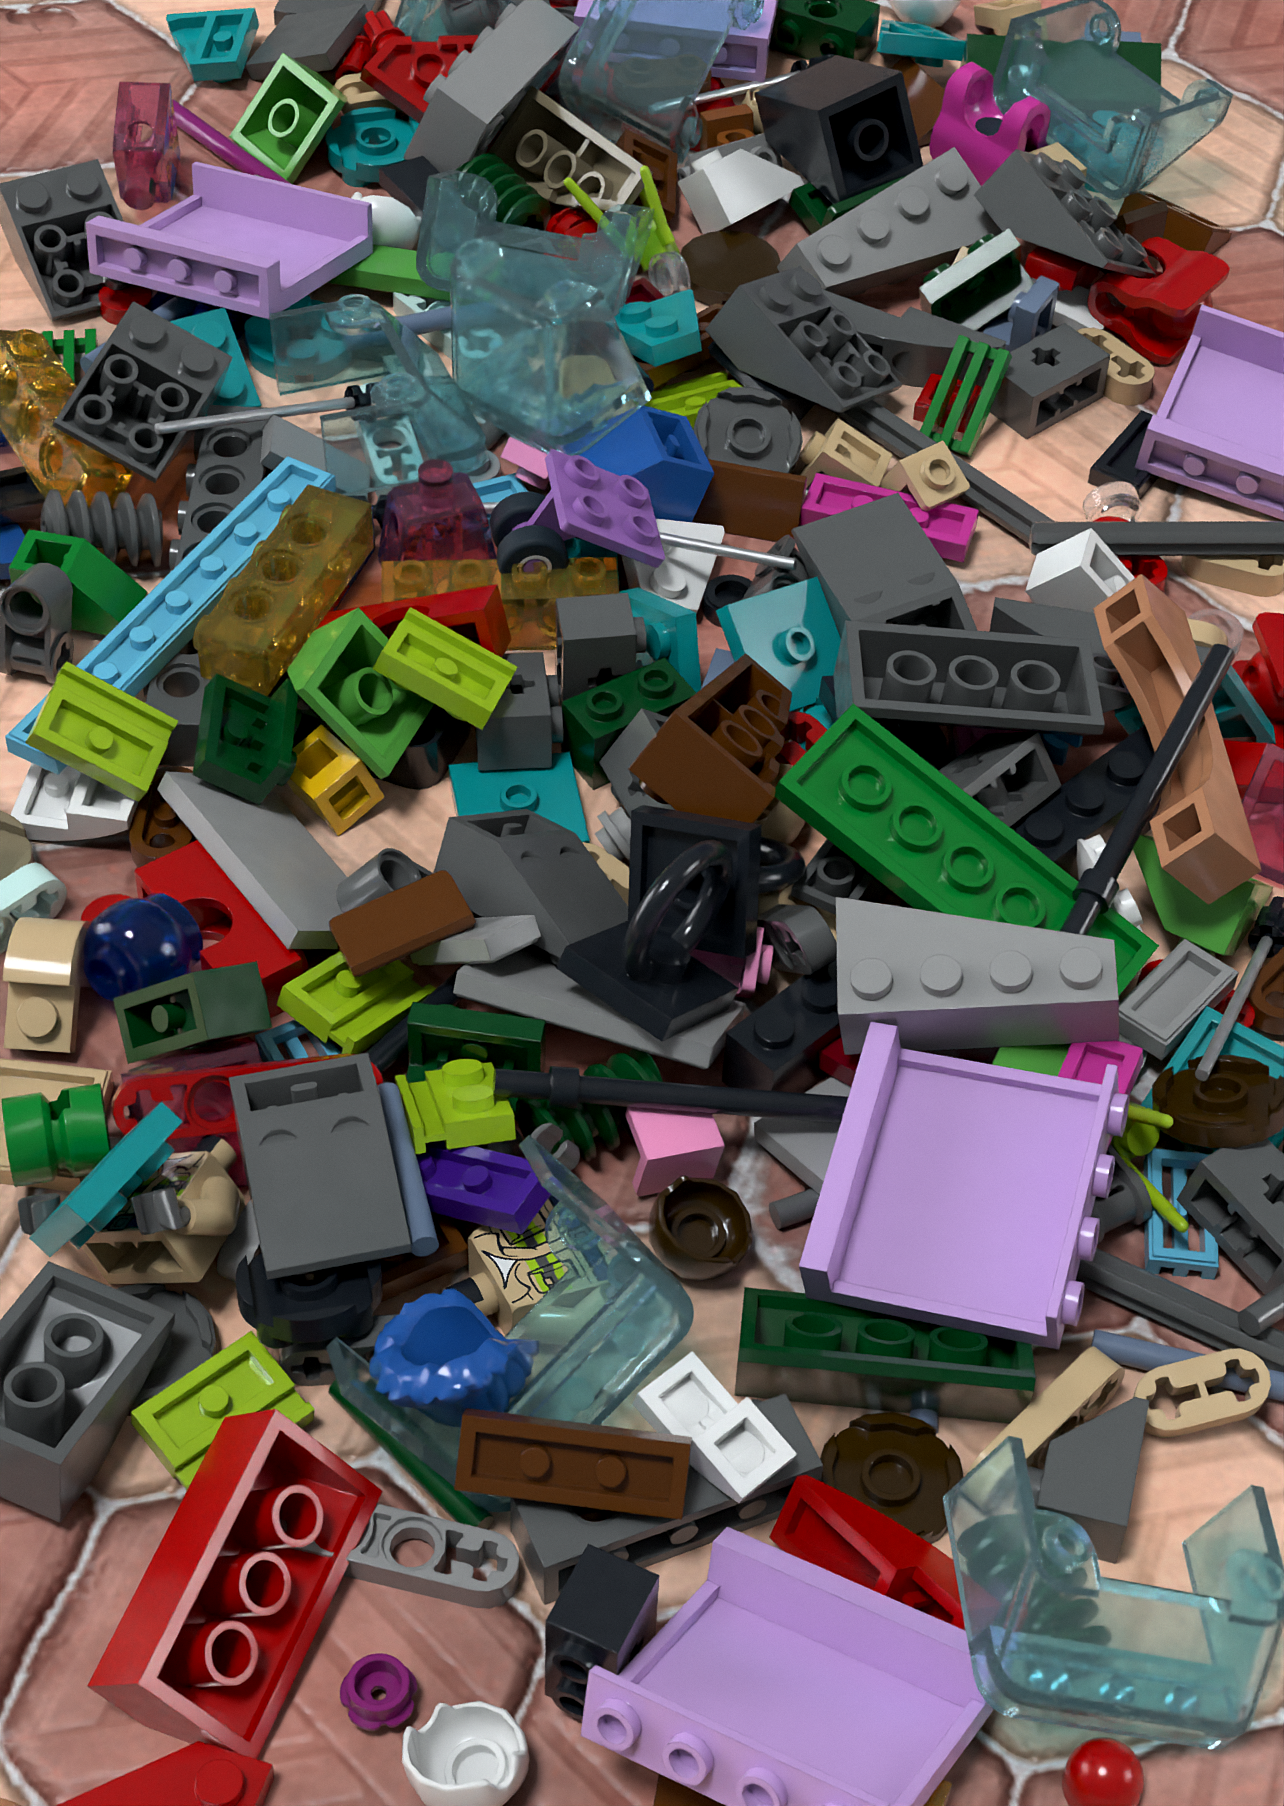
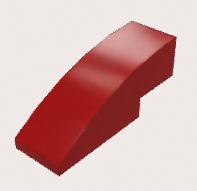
[769,1475,1009,1642]

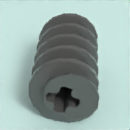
[40,489,163,567]

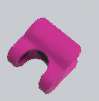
[929,62,1051,186]

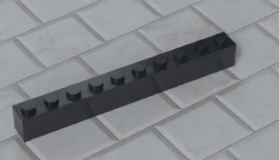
[722,724,1161,1093]

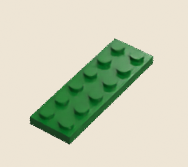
[775,704,1159,996]

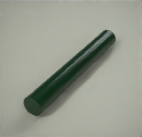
[328,1373,494,1530]

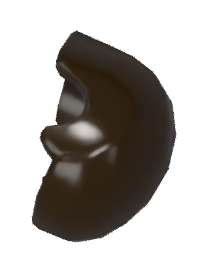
[649,1175,753,1281]

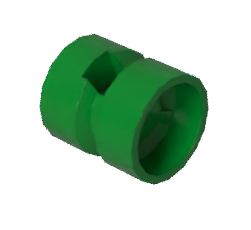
[2,1083,111,1187]

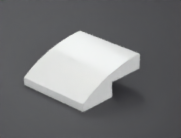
[10,763,138,841]

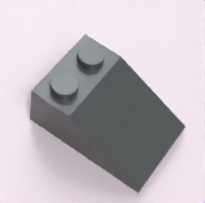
[0,1261,175,1523]

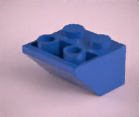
[561,404,714,522]

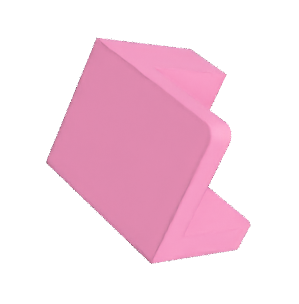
[625,1107,725,1196]

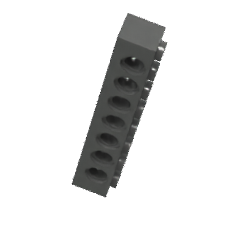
[143,405,273,767]

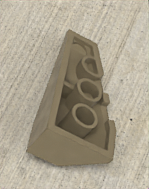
[488,85,654,216]

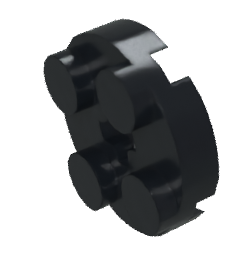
[235,1253,383,1349]

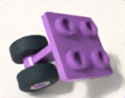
[490,449,665,594]

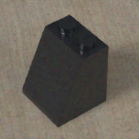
[754,55,923,204]

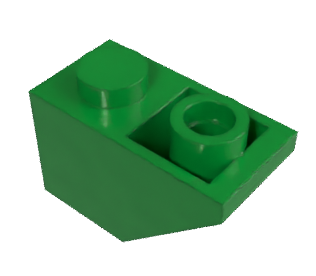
[9,529,148,635]

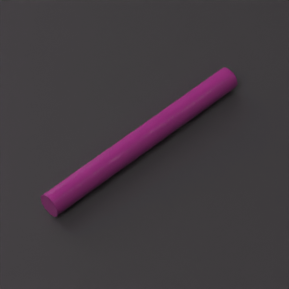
[160,98,291,184]

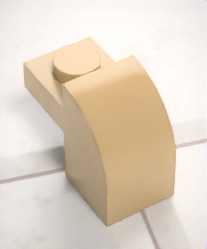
[2,917,96,1053]

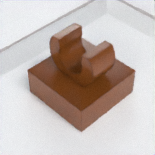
[700,104,754,151]

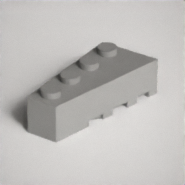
[403,0,580,180]
[777,147,1002,298]
[836,897,1119,1055]

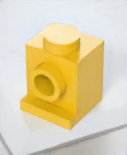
[287,725,385,837]

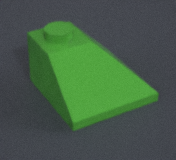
[229,53,348,184]
[287,607,434,779]
[1133,835,1273,957]

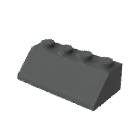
[833,620,1105,736]

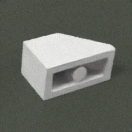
[678,149,804,234]
[1025,528,1135,613]

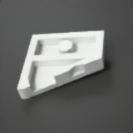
[621,519,725,612]

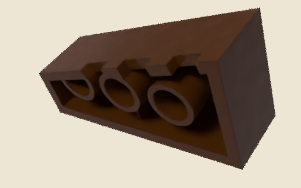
[628,653,792,823]

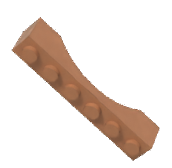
[1093,574,1262,905]

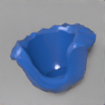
[369,1288,539,1428]

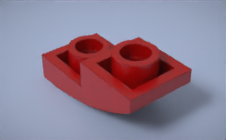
[1024,246,1100,291]

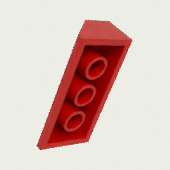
[87,1409,383,1759]

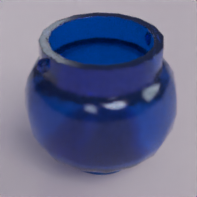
[83,893,203,1001]

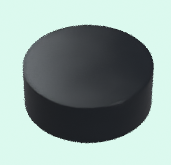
[702,575,752,628]

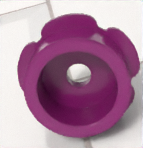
[340,1653,417,1731]

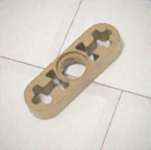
[962,1347,1125,1512]

